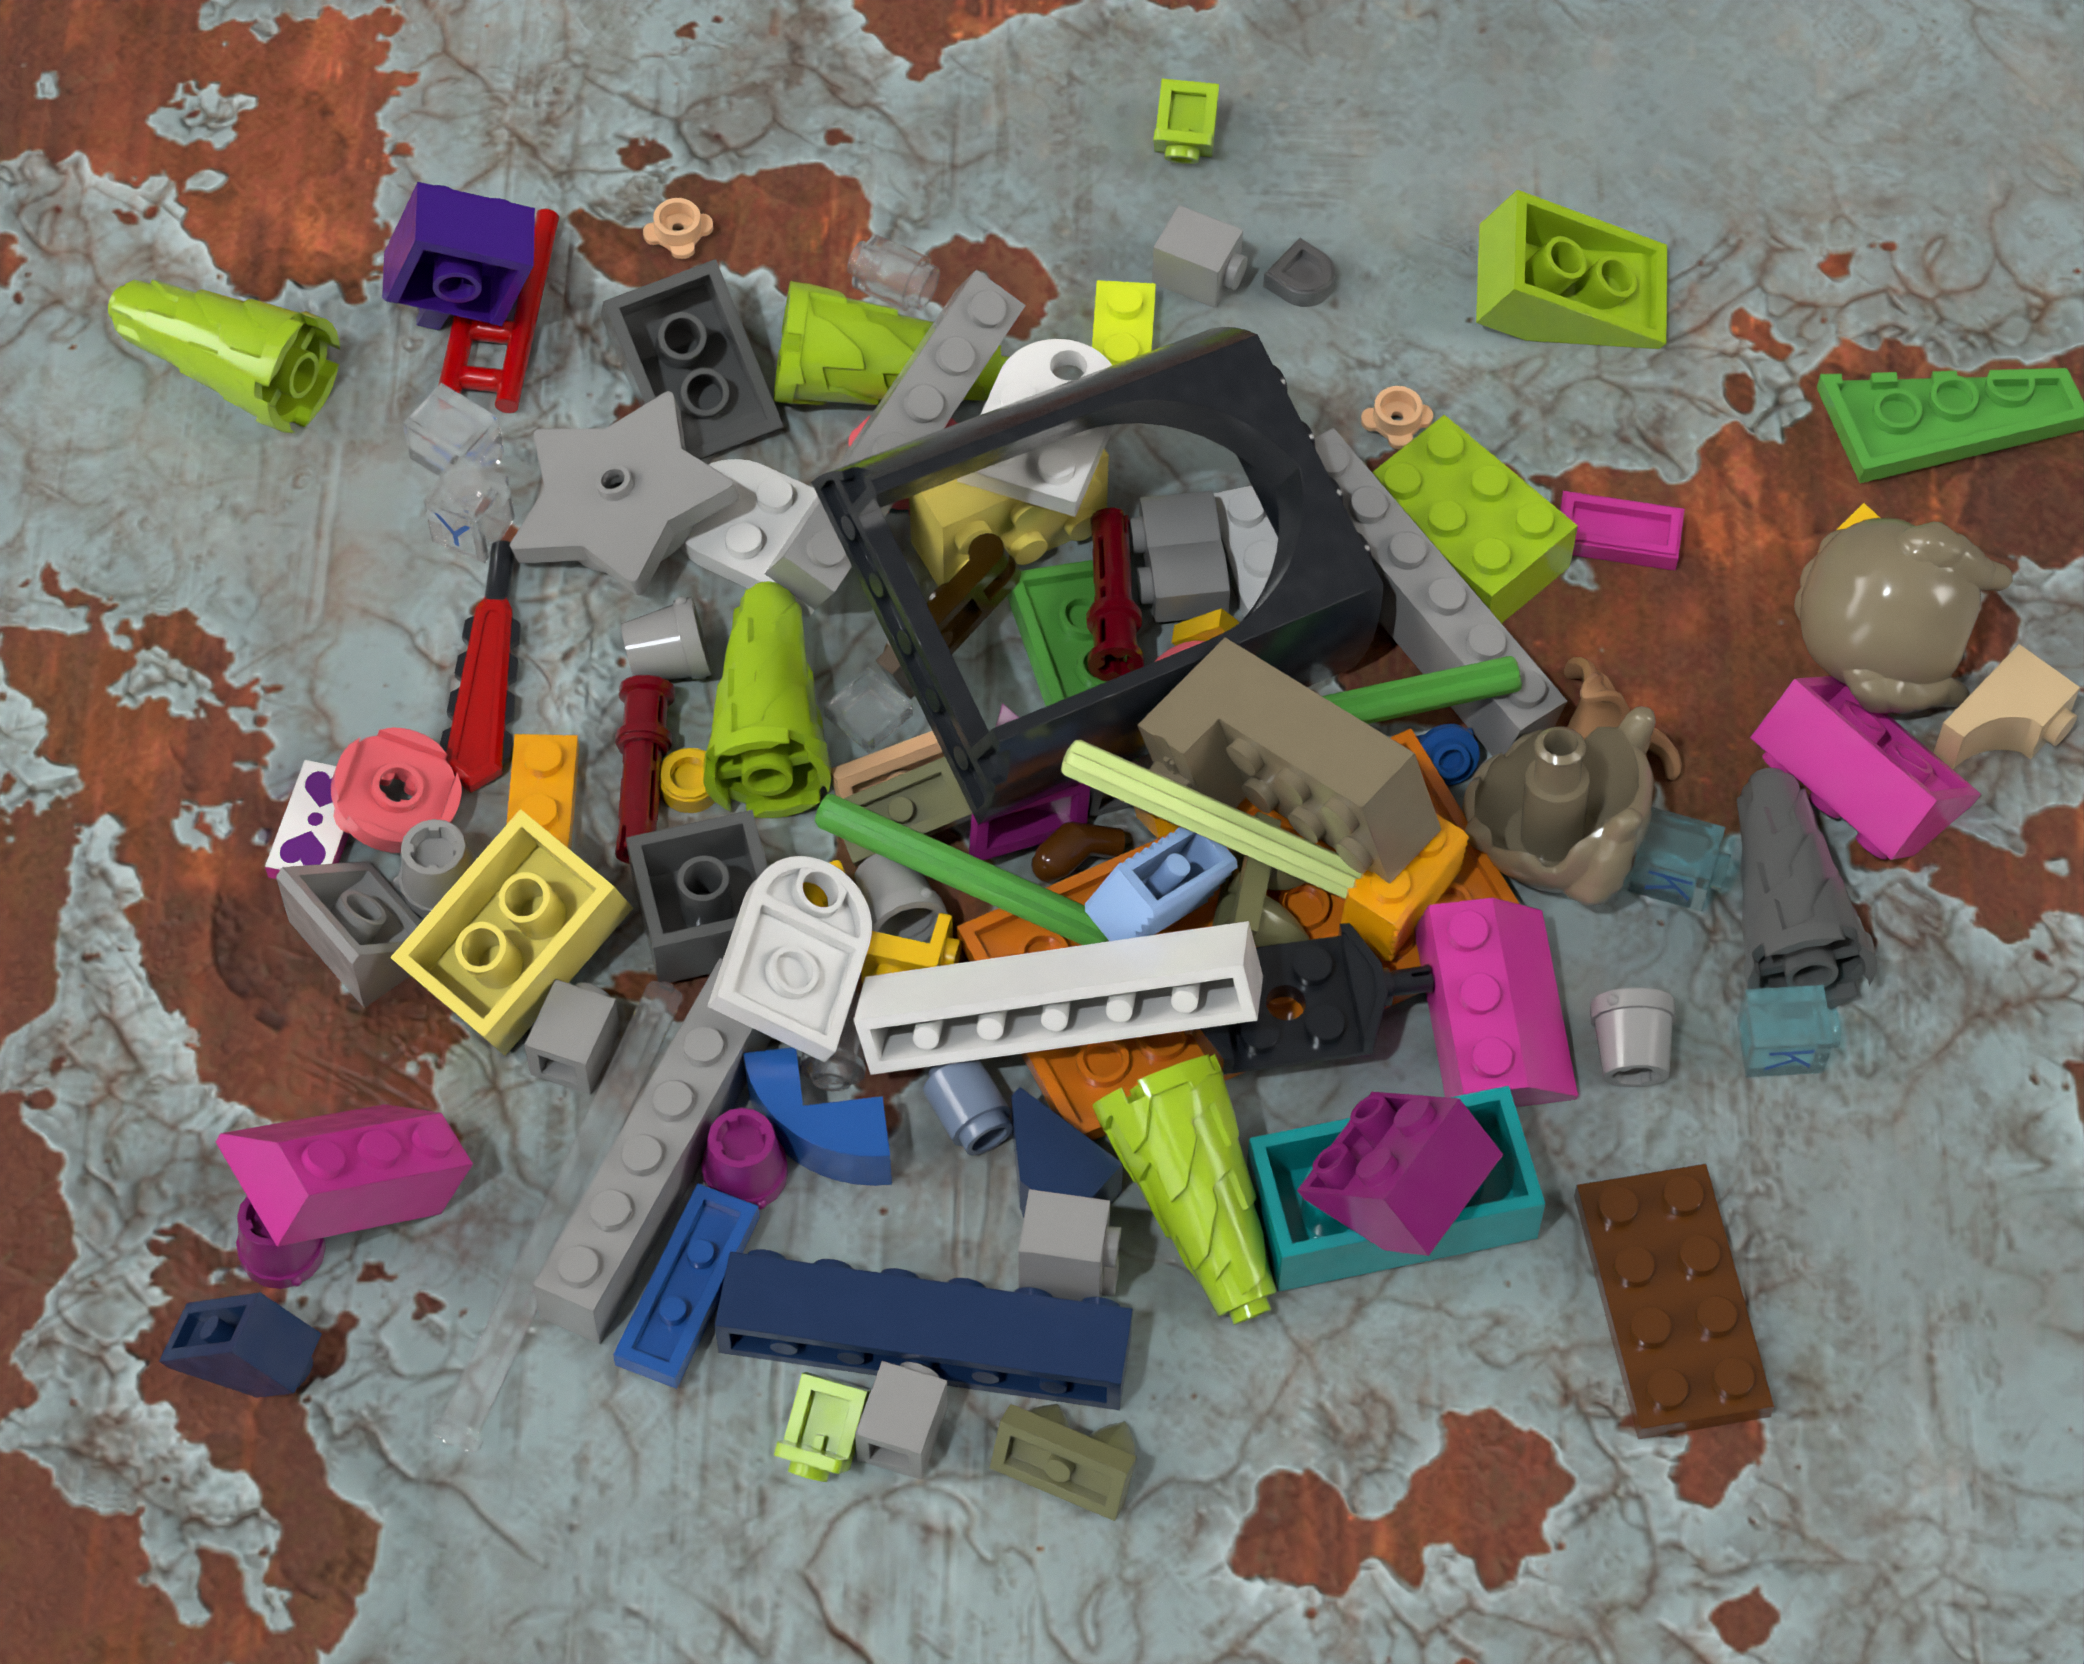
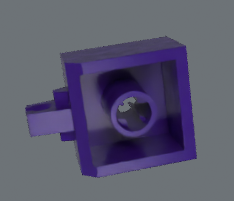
[382,182,535,330]

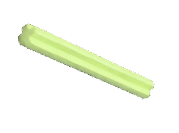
[1061,740,1361,899]

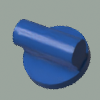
[1416,724,1480,786]

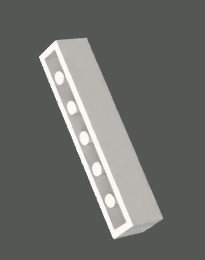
[854,921,1263,1075]

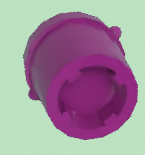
[701,1108,788,1210]
[236,1196,326,1289]

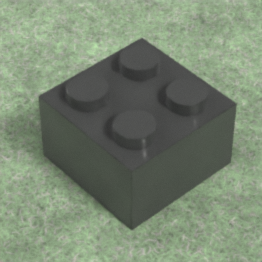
[626,810,768,985]

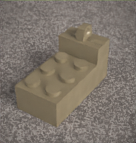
[1138,638,1441,884]

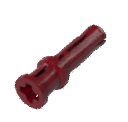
[1086,507,1144,681]
[615,675,676,864]

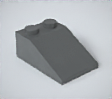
[600,259,784,460]

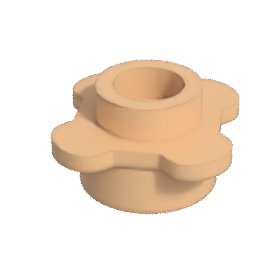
[643,198,713,259]
[1361,386,1433,449]

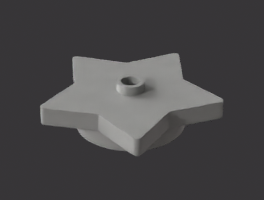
[510,391,739,596]

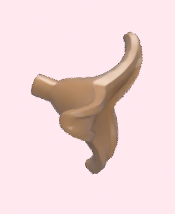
[1564,657,1682,781]

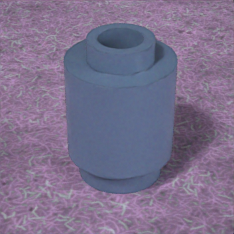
[923,1059,1013,1155]

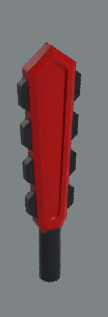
[440,540,521,793]

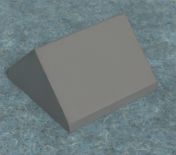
[276,861,422,1008]

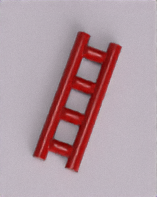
[435,209,559,413]

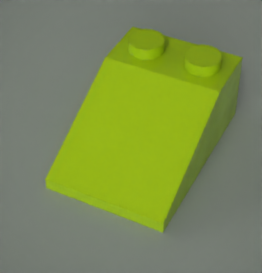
[1476,190,1667,349]

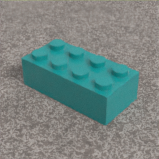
[1247,1086,1545,1292]

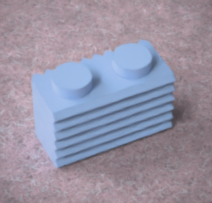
[1085,827,1238,941]

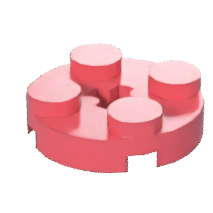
[331,727,462,853]

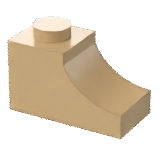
[1933,644,2080,769]

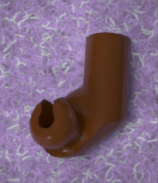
[1031,821,1125,883]

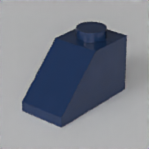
[1011,1087,1123,1218]
[159,1292,322,1398]

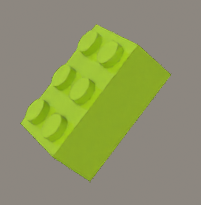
[1372,414,1578,624]

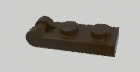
[875,533,1021,699]

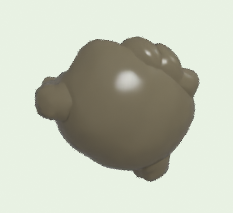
[1794,518,2013,714]
[1462,706,1656,906]

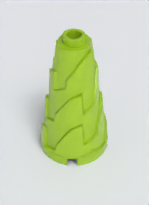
[108,279,340,433]
[773,281,1010,405]
[703,581,831,818]
[1092,1054,1276,1325]

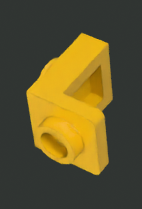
[861,913,962,983]

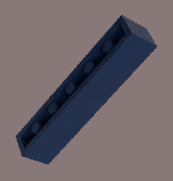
[715,1249,1133,1411]

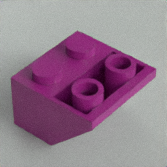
[1297,1091,1503,1256]

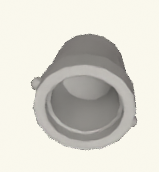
[621,596,712,680]
[393,819,477,918]
[854,854,947,943]
[1590,988,1676,1087]

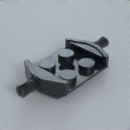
[1184,923,1433,1075]

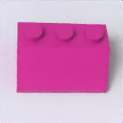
[1750,676,1981,860]
[1414,898,1578,1107]
[215,1104,473,1247]

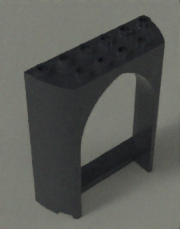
[811,327,1383,825]

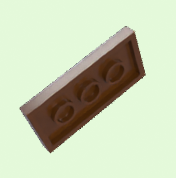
[1574,1164,1774,1440]

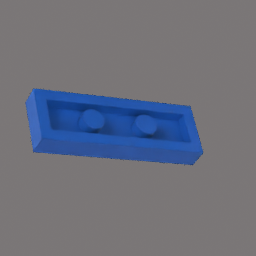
[613,1183,760,1389]

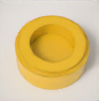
[660,748,715,813]

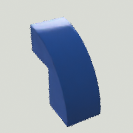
[743,1047,892,1186]

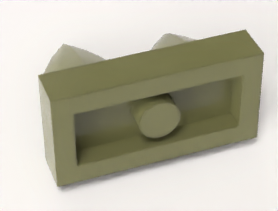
[843,756,972,867]
[1212,812,1309,947]
[989,1404,1137,1521]

